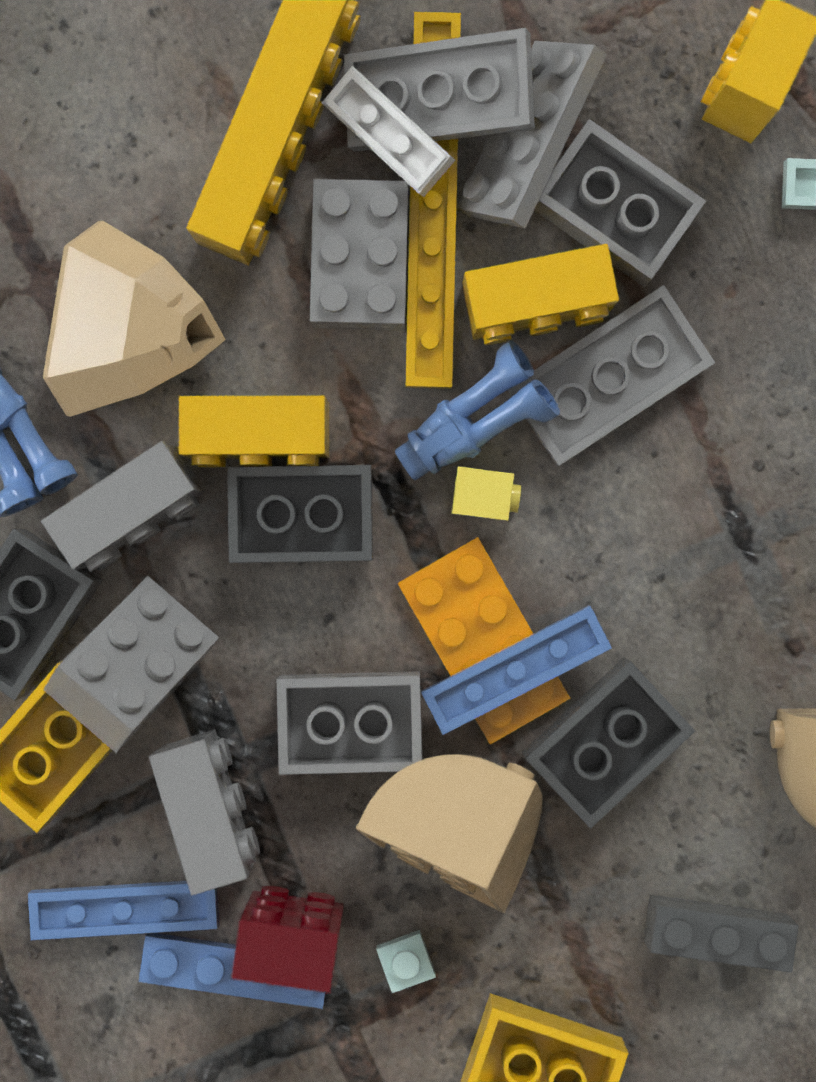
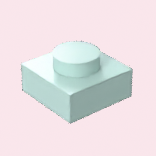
[782,158,816,210]
[376,930,436,993]

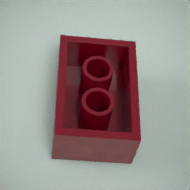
[231,886,344,993]

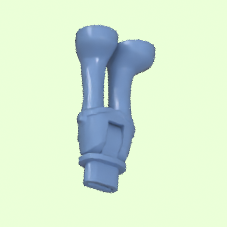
[395,340,560,480]
[0,369,78,517]

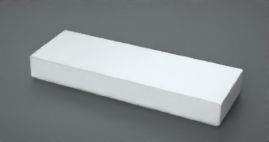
[322,66,455,197]

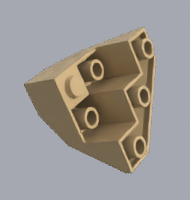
[43,221,226,416]

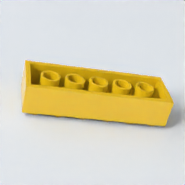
[186,0,361,266]

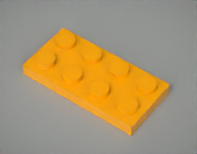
[397,537,571,745]

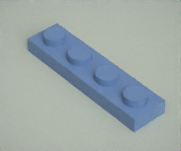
[421,605,612,735]
[28,881,219,940]
[139,933,325,1009]

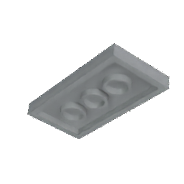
[344,28,535,152]
[456,41,607,228]
[507,285,715,467]

